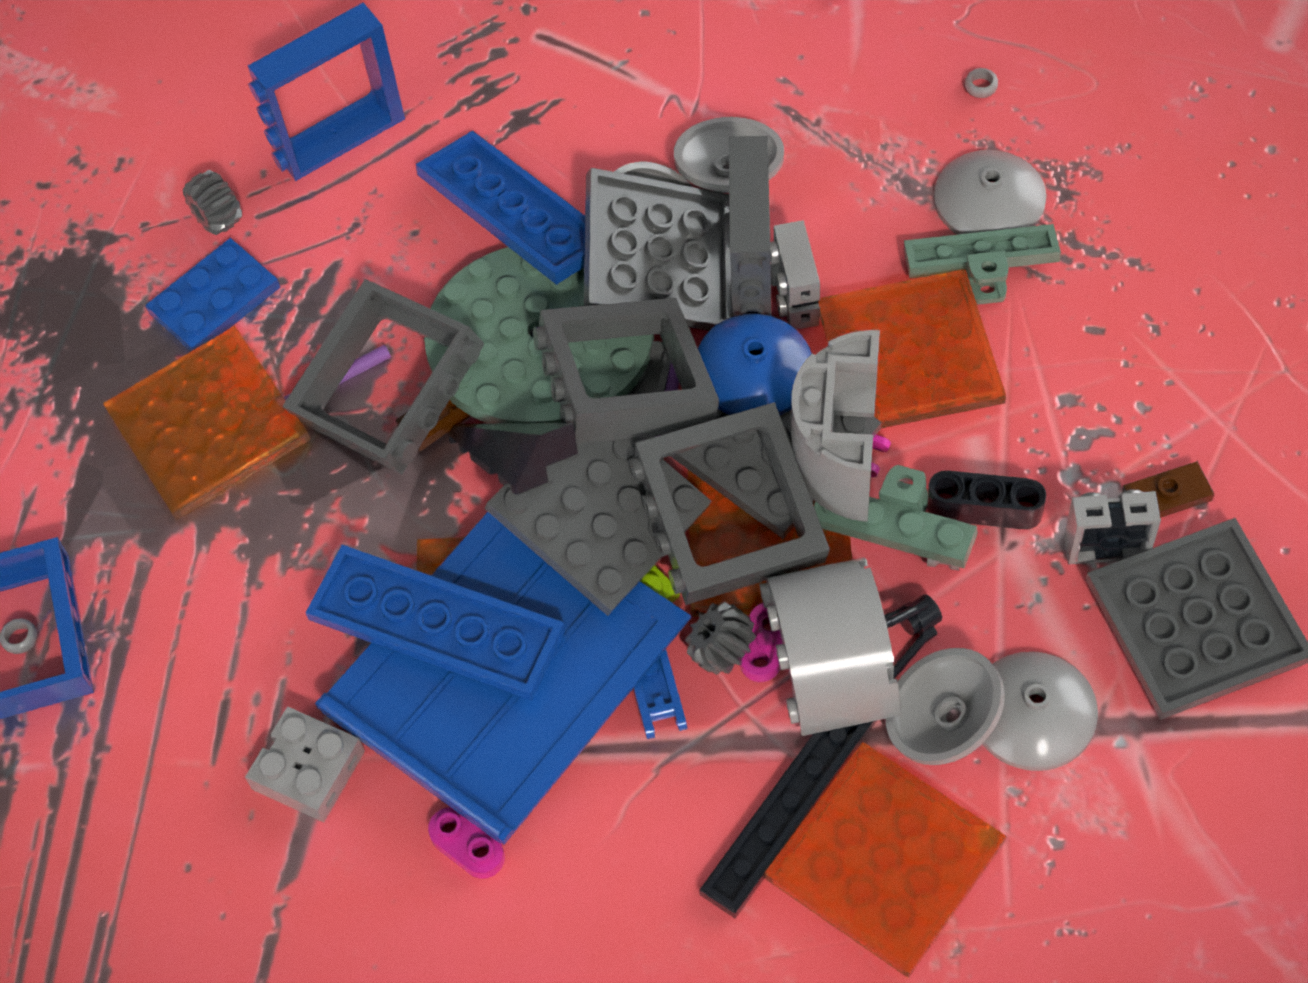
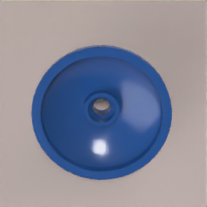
[698,314,812,415]

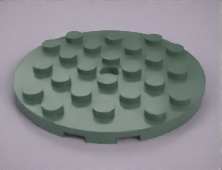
[424,247,654,423]

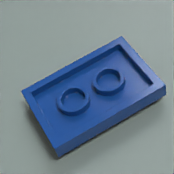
[145,238,280,356]

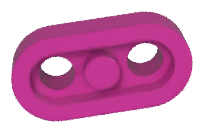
[740,603,783,682]
[428,807,505,879]

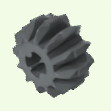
[183,170,242,235]
[685,602,756,675]

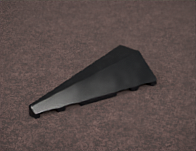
[448,423,578,495]

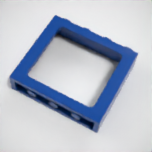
[248,2,405,181]
[0,537,94,719]

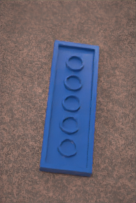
[416,131,585,285]
[305,545,566,701]

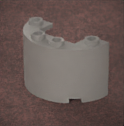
[791,330,880,522]
[759,557,901,736]

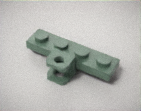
[904,224,1061,305]
[814,465,978,568]

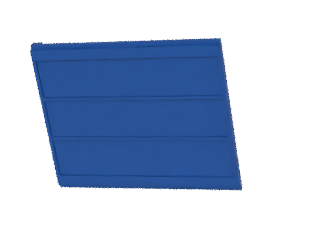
[315,512,691,845]

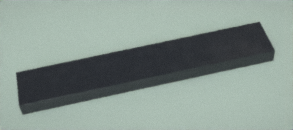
[699,721,877,919]

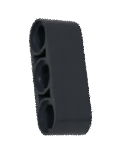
[927,470,1047,529]

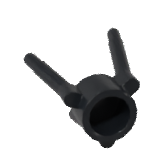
[884,594,942,679]

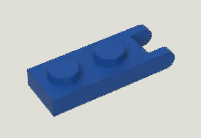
[633,649,688,739]

